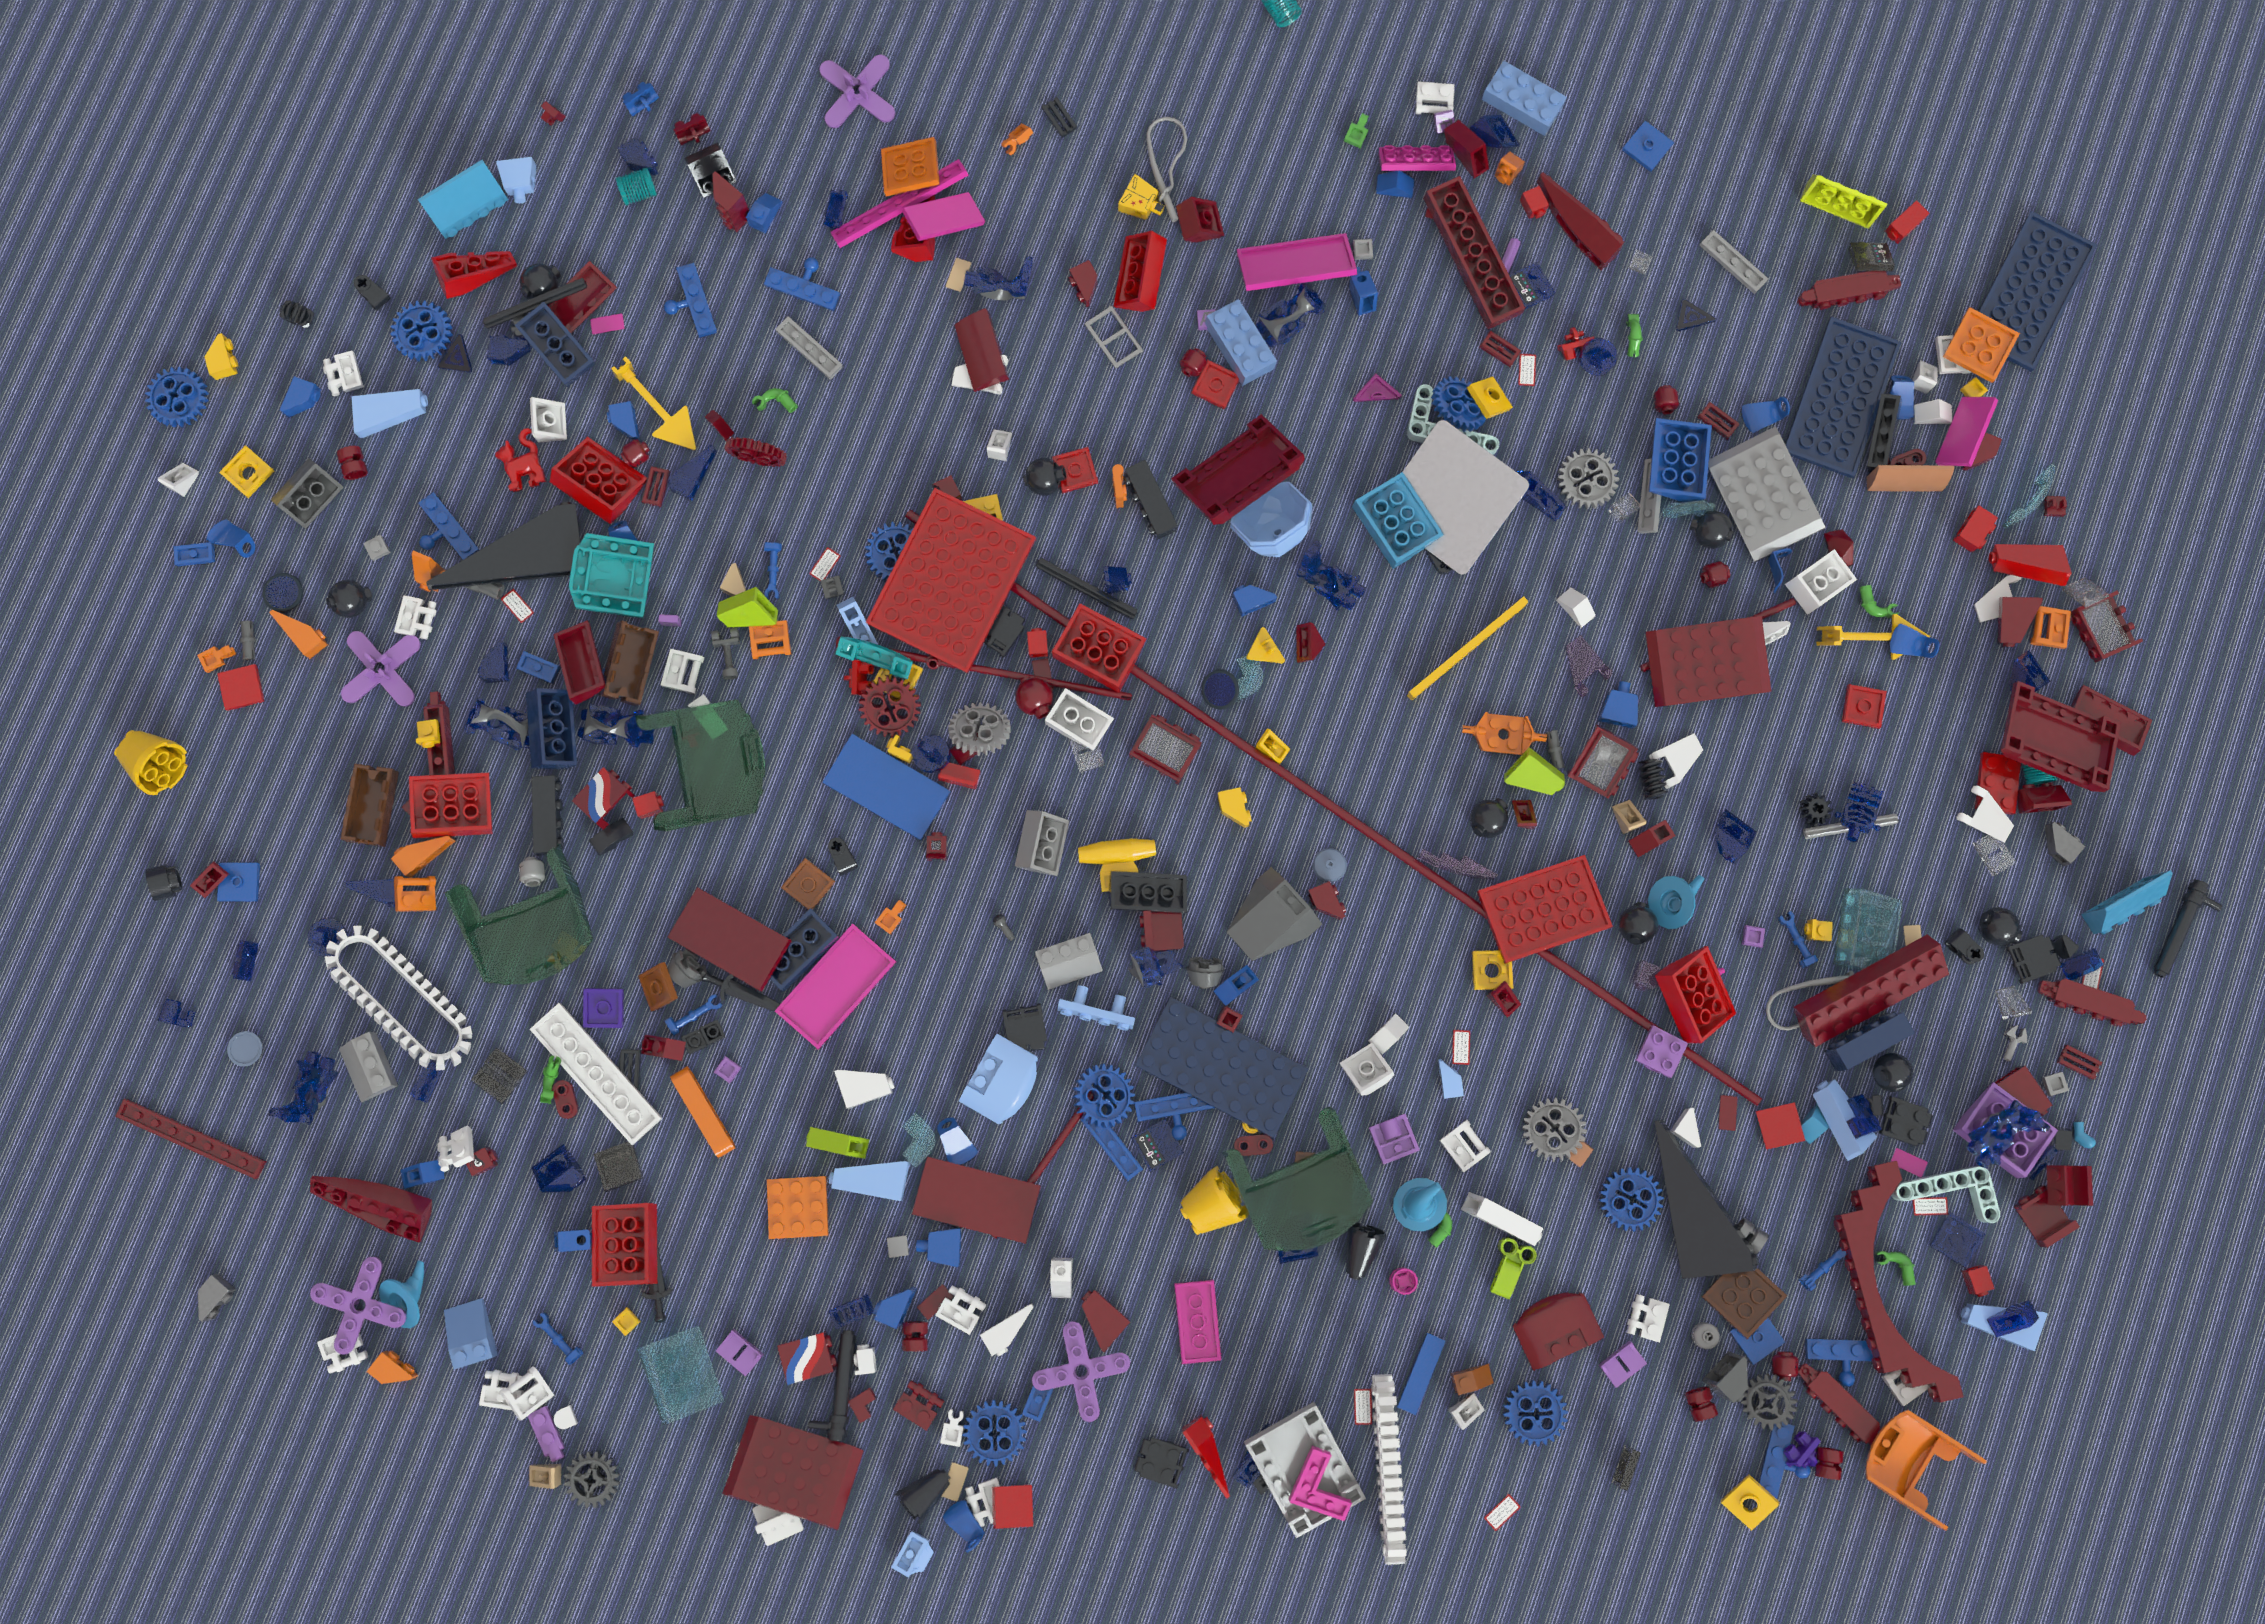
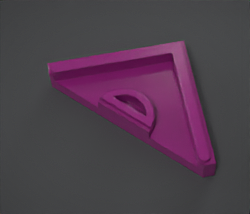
[1353,373,1402,402]

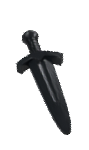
[702,971,780,1011]
[641,1244,674,1323]

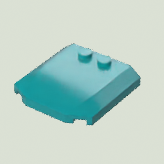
[569,533,654,618]

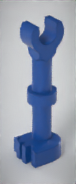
[764,542,782,599]
[1778,911,1819,969]
[665,994,723,1036]
[1798,1247,1847,1291]
[532,1313,584,1365]

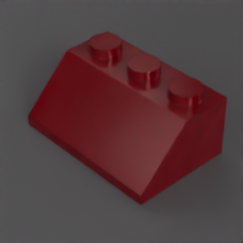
[712,172,749,232]

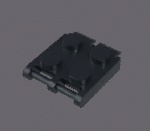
[984,605,1025,658]
[2006,934,2062,984]
[1002,1003,1047,1051]
[1879,1096,1933,1146]
[1134,1437,1189,1489]

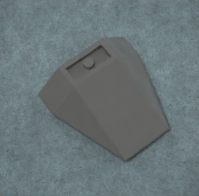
[1226,867,1322,961]

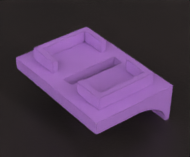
[716,1329,764,1377]
[1599,1341,1647,1388]

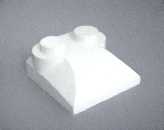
[1340,1043,1394,1096]

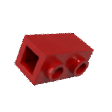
[1885,201,1930,244]

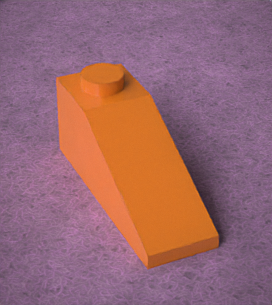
[412,551,445,592]
[269,610,328,659]
[391,836,456,878]

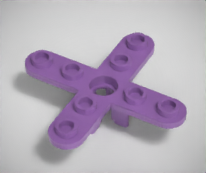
[820,55,895,128]
[341,631,421,707]
[310,1257,406,1354]
[1032,1321,1130,1422]

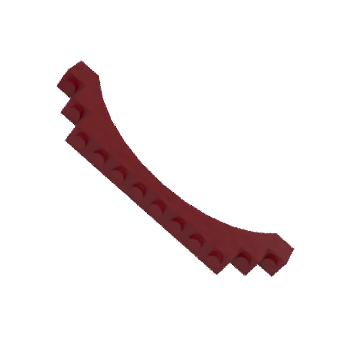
[1834,1161,1964,1402]

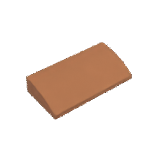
[1867,465,1954,492]

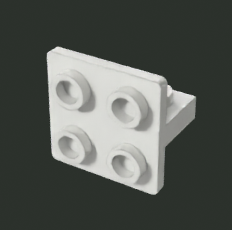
[752,1505,804,1546]

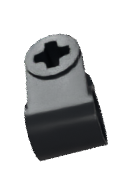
[354,275,391,311]
[828,838,858,876]
[1945,928,1984,965]

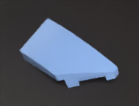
[1438,1059,1464,1099]

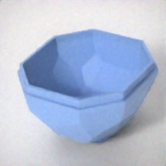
[1230,482,1312,557]

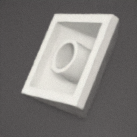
[530,397,567,442]

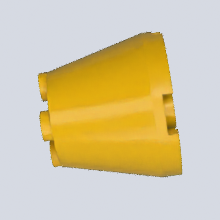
[114,730,187,795]
[1180,1166,1248,1235]

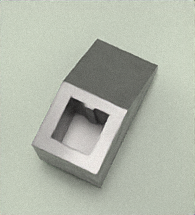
[2045,822,2085,866]
[198,1274,236,1322]

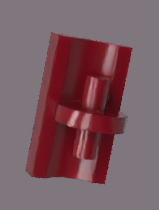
[673,113,711,145]

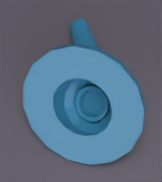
[1648,875,1704,929]
[1393,1178,1447,1231]
[379,1260,424,1328]

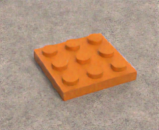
[881,137,940,196]
[1942,307,2020,383]
[767,1176,829,1239]

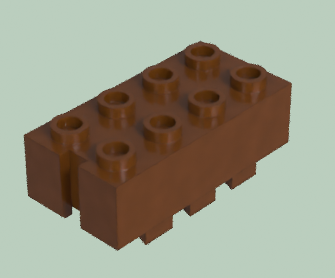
[598,620,659,706]
[340,763,399,847]

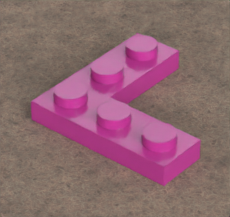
[1288,1446,1352,1521]

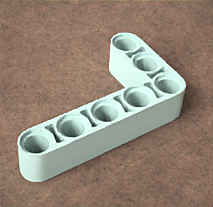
[1407,384,1499,455]
[1891,1166,2000,1223]

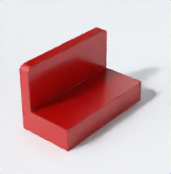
[938,761,981,789]

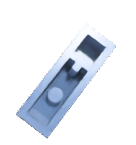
[836,597,878,645]

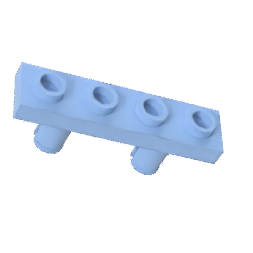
[1057,985,1135,1031]

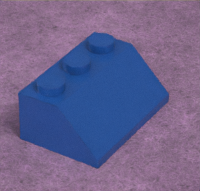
[873,1286,917,1329]

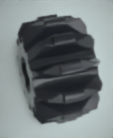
[279,300,314,328]
[1798,793,1833,826]

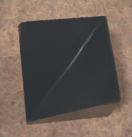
[2052,935,2079,959]
[2055,1127,2072,1151]

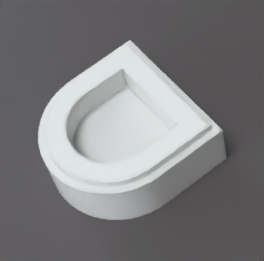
[554,1405,578,1429]

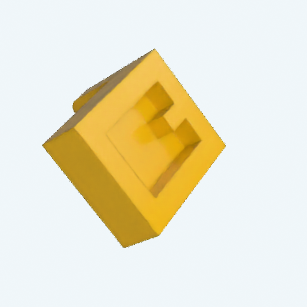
[416,719,440,748]
[886,735,913,764]
[1804,919,1833,942]

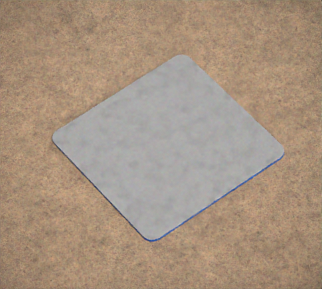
[1403,420,1529,574]

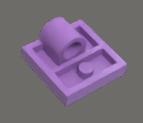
[1635,1025,1688,1078]
[1369,1114,1420,1165]

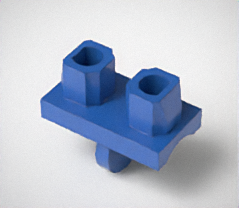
[623,82,659,117]

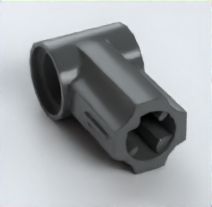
[466,583,505,600]

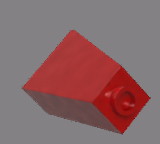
[1989,544,2072,586]

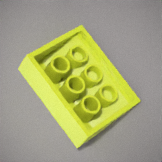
[1800,174,1887,229]

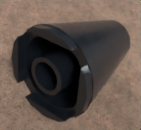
[1346,1222,1386,1280]
[894,1469,950,1525]

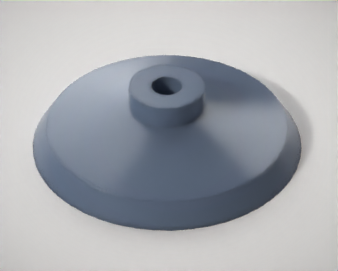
[1313,848,1347,882]
[227,1031,262,1066]

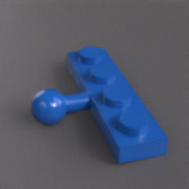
[764,257,840,311]
[664,263,717,338]
[418,492,479,560]
[1134,1093,1215,1140]
[1805,1339,1873,1387]
[1758,1422,1811,1499]

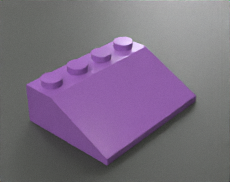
[1953,1082,2058,1178]

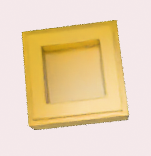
[1960,377,1988,397]
[612,1307,641,1336]

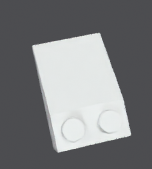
[1785,549,1857,615]
[1045,688,1114,751]

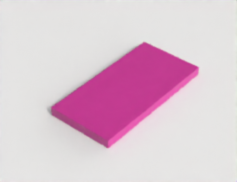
[1237,233,1357,291]
[775,924,896,1050]

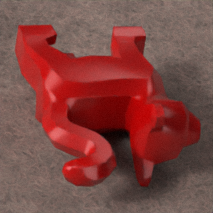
[495,428,546,492]

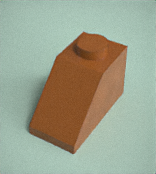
[1450,1363,1494,1395]

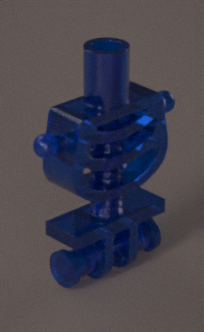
[1834,781,1884,842]

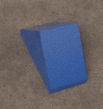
[1376,171,1414,198]

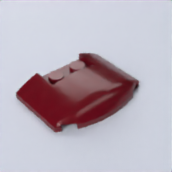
[1512,1292,1604,1371]

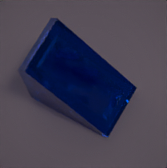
[2060,948,2104,980]

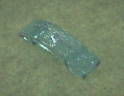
[2002,463,2055,528]

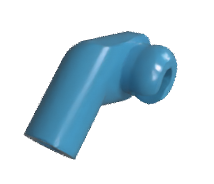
[2073,1122,2096,1149]

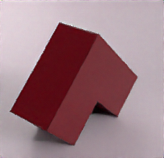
[705,410,734,441]
[849,1387,876,1423]

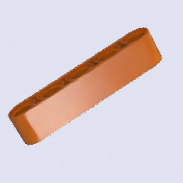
[670,1066,736,1158]

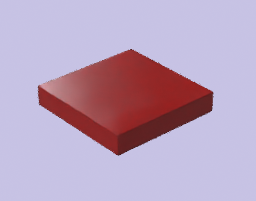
[1191,360,1239,410]
[1052,447,1098,493]
[217,664,265,711]
[1842,684,1887,729]
[1756,1102,1805,1150]
[992,1485,1033,1529]

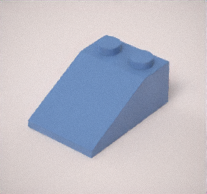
[444,1298,499,1369]

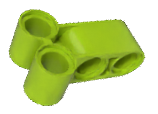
[1490,1237,1537,1300]

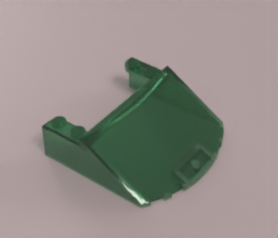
[635,699,765,831]
[445,845,593,985]
[1222,1106,1373,1252]

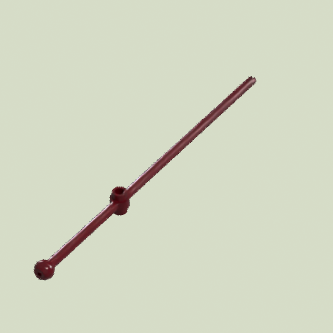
[836,636,1132,700]

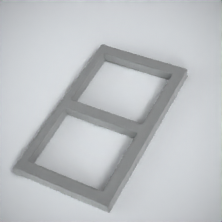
[1084,306,1143,369]

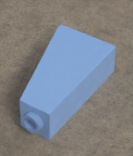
[352,389,428,438]
[1813,1079,1877,1161]
[829,1161,910,1201]
[1961,1303,2048,1351]

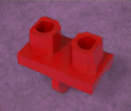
[1557,327,1595,360]
[844,660,874,696]

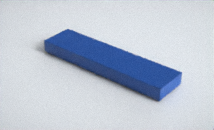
[1080,1118,1143,1181]
[1397,1333,1446,1415]

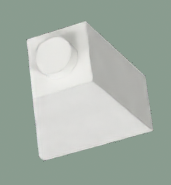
[834,1070,895,1109]

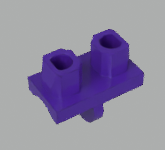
[1783,1431,1821,1468]

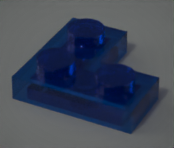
[1846,1094,1881,1139]

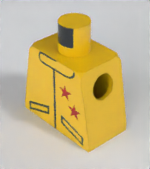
[1118,174,1165,220]

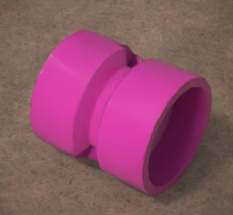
[1389,1268,1418,1295]

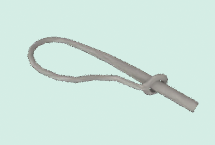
[1146,117,1187,222]
[1766,971,1854,1031]

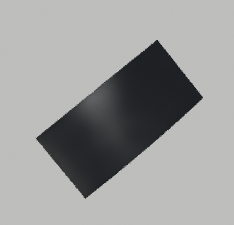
[589,818,633,856]
[681,1019,725,1055]

